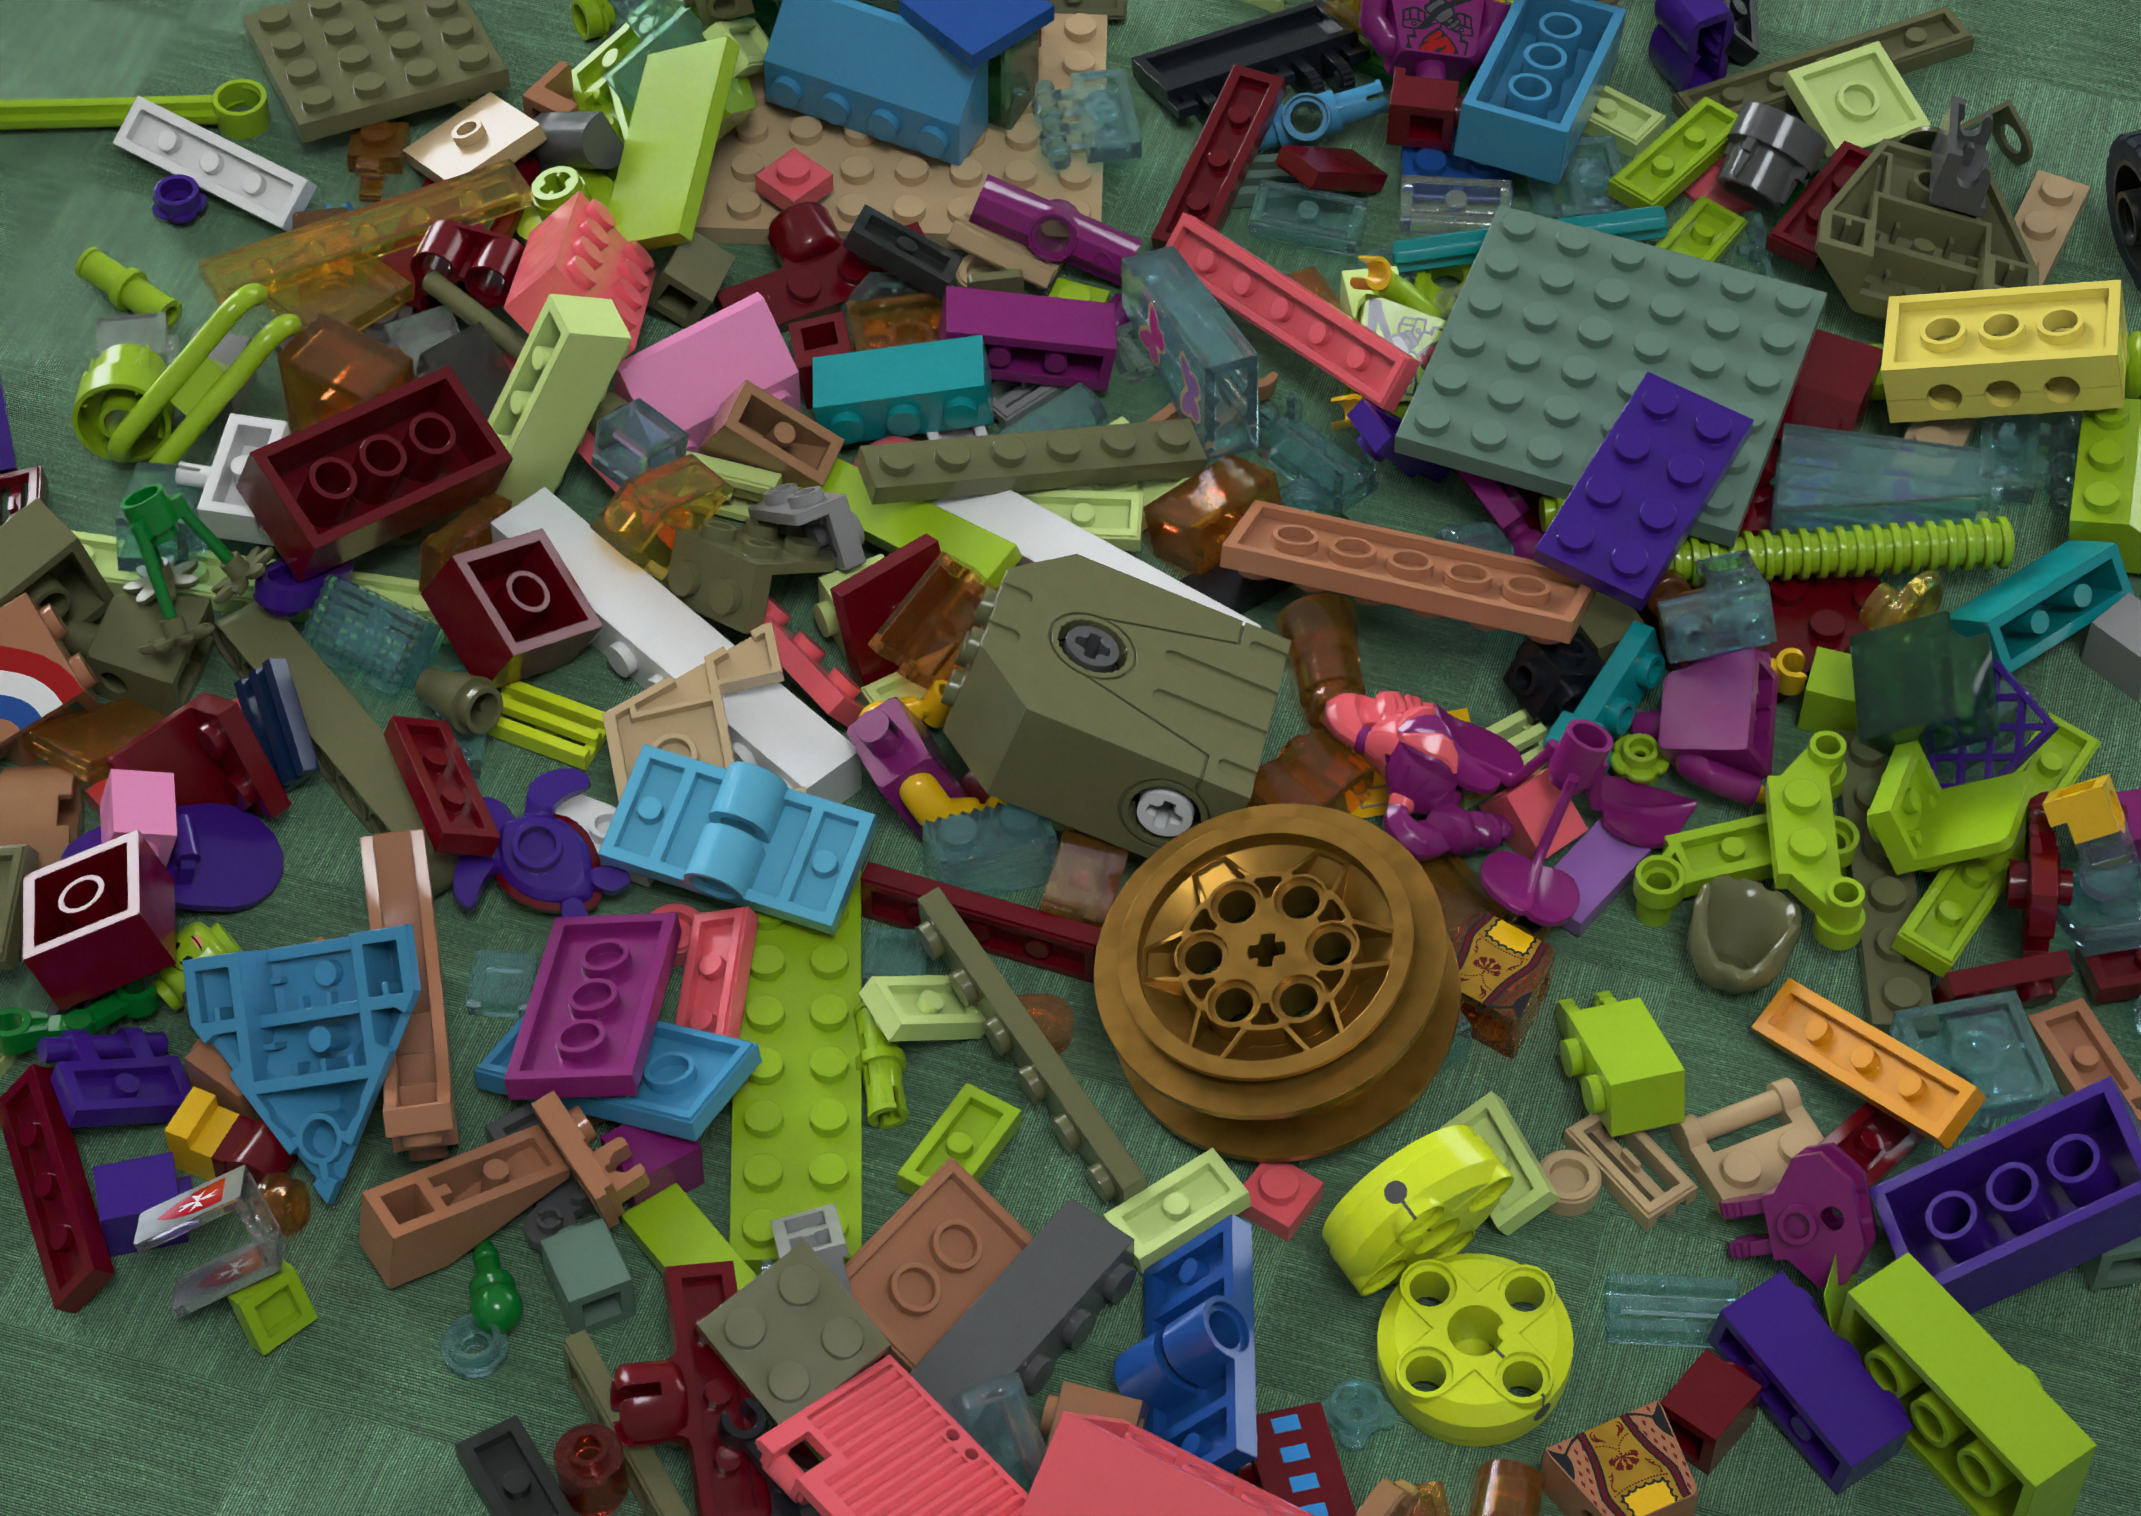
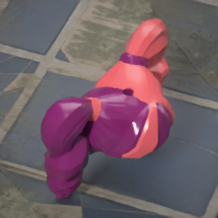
[1323,691,1514,862]

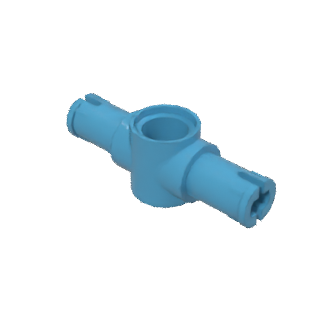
[1258,79,1389,152]

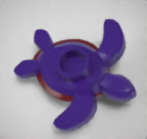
[452,768,631,917]

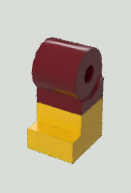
[164,1086,299,1198]

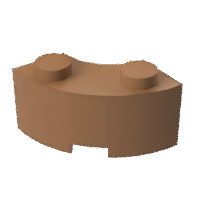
[0,763,84,870]

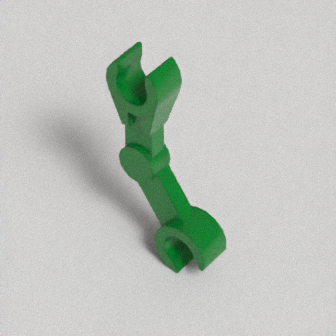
[0,978,159,1055]

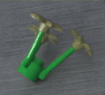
[119,483,274,655]

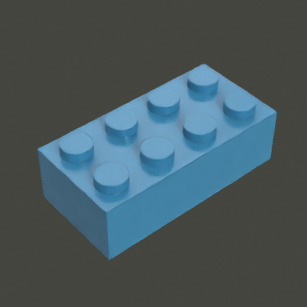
[1453,0,1627,185]

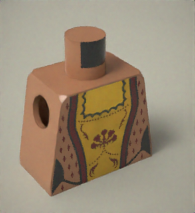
[1539,1400,1699,1516]

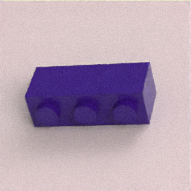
[1707,1271,1913,1496]

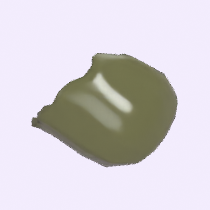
[1686,874,1802,995]

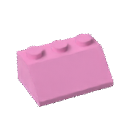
[614,292,801,485]

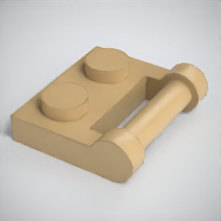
[1670,1077,1825,1223]

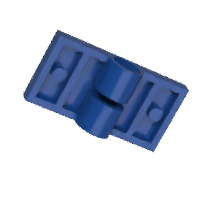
[1114,1214,1258,1473]

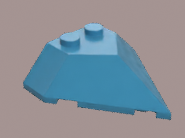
[182,924,421,1204]

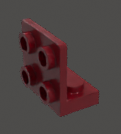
[106,692,292,818]

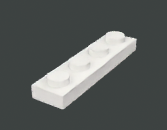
[113,95,317,235]

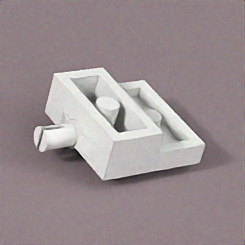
[175,413,290,546]

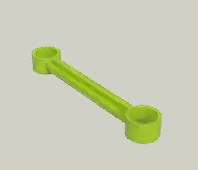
[0,79,271,140]

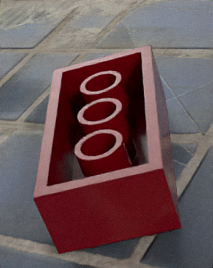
[236,365,513,583]

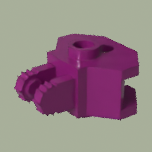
[1719,1142,1878,1288]

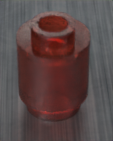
[554,1423,629,1516]

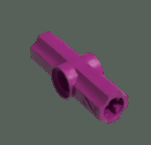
[969,174,1142,286]

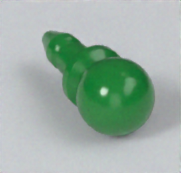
[469,1237,524,1336]

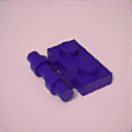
[37,1027,192,1128]

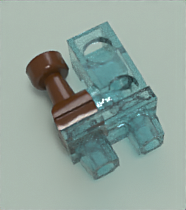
[1646,549,1777,664]

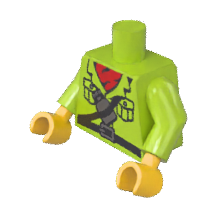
[1331,255,1447,431]

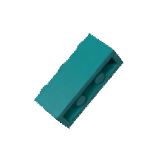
[812,335,994,444]
[1941,540,2135,673]

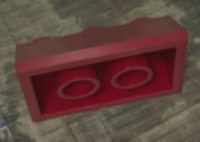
[1776,329,1883,460]

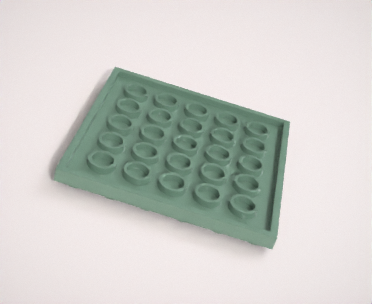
[1394,205,1828,548]

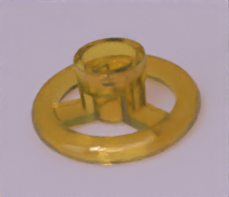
[1858,571,1944,673]

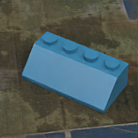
[764,0,988,166]

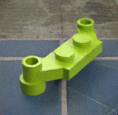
[1764,730,1866,950]
[1633,813,1860,927]

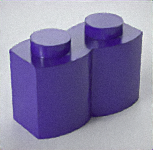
[1648,0,1735,92]

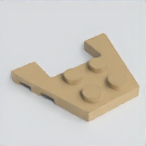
[602,622,808,801]

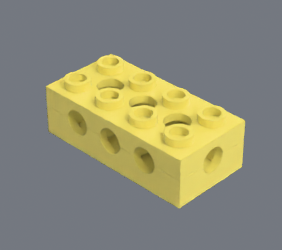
[1881,280,2128,423]

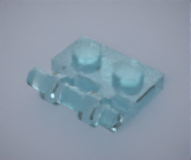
[1031,68,1142,170]
[1973,414,2080,512]

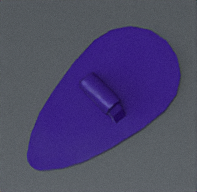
[61,803,283,912]

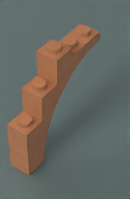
[359,828,460,1161]

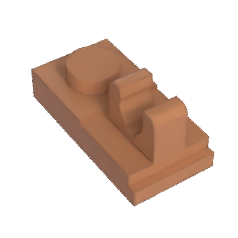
[531,1090,650,1229]

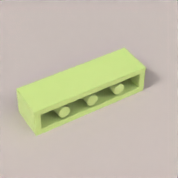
[479,294,632,510]

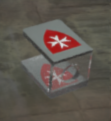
[133,1164,286,1319]

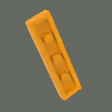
[1751,978,1987,1150]

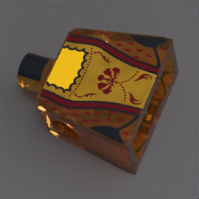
[1449,910,1556,1060]

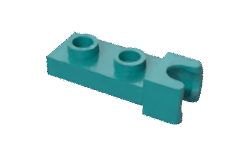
[1543,621,1665,775]

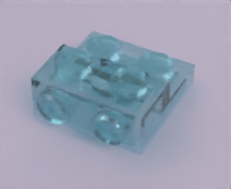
[1888,990,2060,1144]

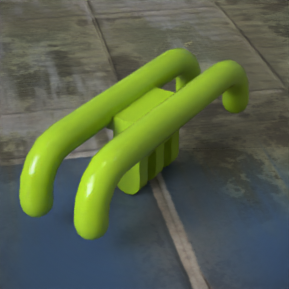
[106,283,302,489]

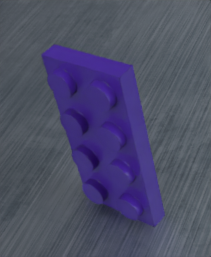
[1534,371,1754,612]

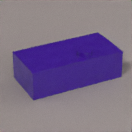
[1869,1075,2141,1314]

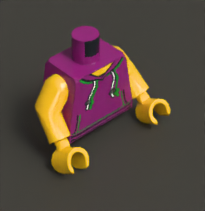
[846,680,1025,843]

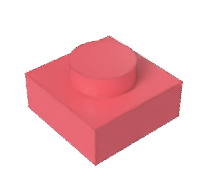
[755,148,834,210]
[1239,1162,1324,1242]

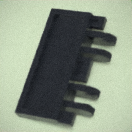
[1131,0,1371,126]

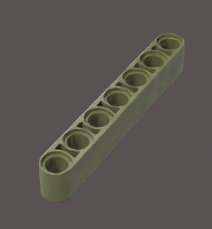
[211,601,460,897]

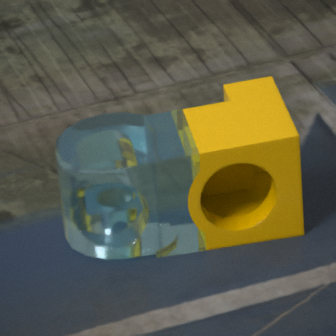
[2042,773,2140,902]

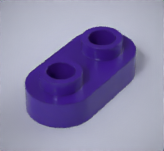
[253,558,354,617]

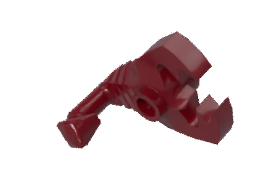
[2005,791,2129,958]

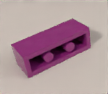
[938,286,1117,391]

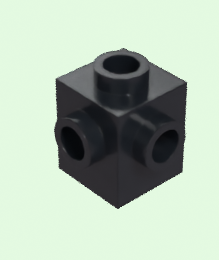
[1502,633,1605,720]

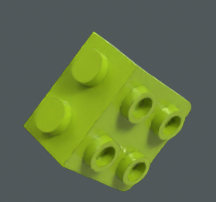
[1867,740,2035,875]

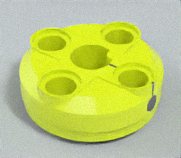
[1322,1124,1514,1296]
[1377,1253,1574,1447]

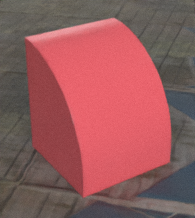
[1478,768,1588,860]

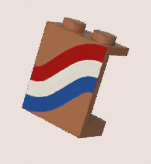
[0,592,101,748]

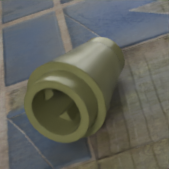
[415,667,503,735]

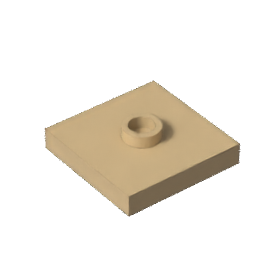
[402,92,547,199]

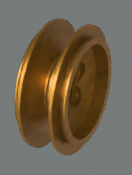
[1094,803,1462,1162]

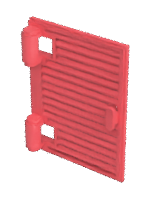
[755,1354,1028,1516]

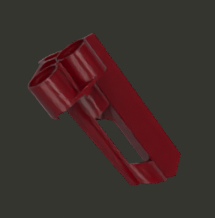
[367,153,541,330]

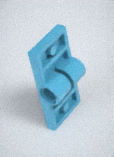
[598,744,878,935]

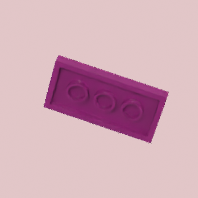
[504,912,682,1100]

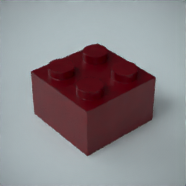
[421,528,604,688]
[23,829,177,1011]

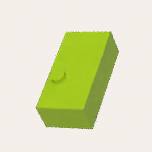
[1836,1252,2097,1516]

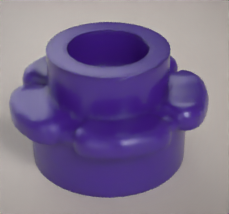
[152,174,207,225]

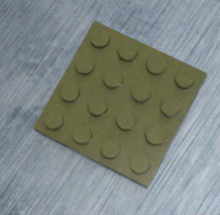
[242,0,510,143]

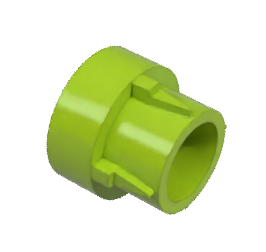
[72,344,176,463]

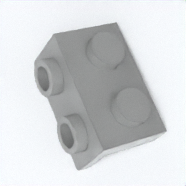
[748,483,867,570]

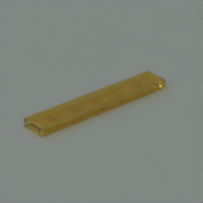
[198,158,534,307]

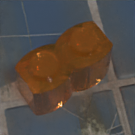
[1246,728,1375,814]

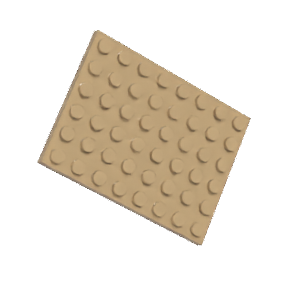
[694,5,1108,250]

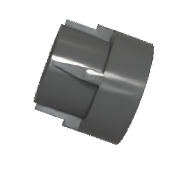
[1716,102,1828,213]

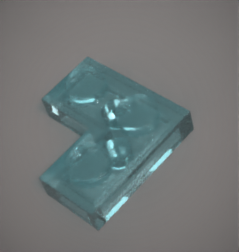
[602,0,707,113]

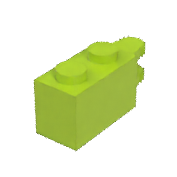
[1555,990,1685,1137]

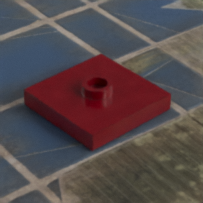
[830,533,961,688]

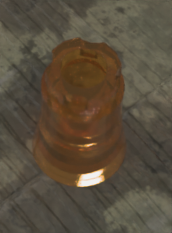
[1276,593,1365,730]

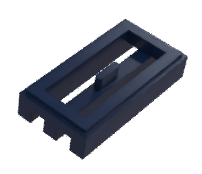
[234,658,320,793]

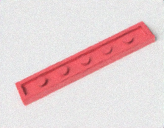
[1161,212,1421,413]

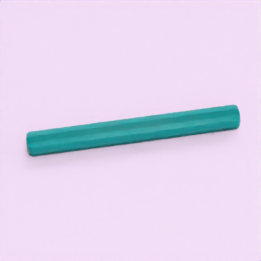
[1392,205,1668,274]

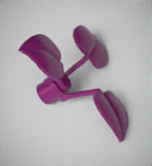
[1433,703,1698,927]

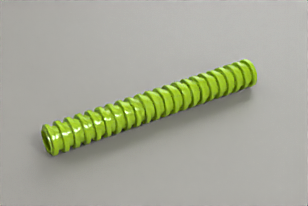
[1668,516,2015,587]

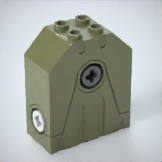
[940,554,1291,858]

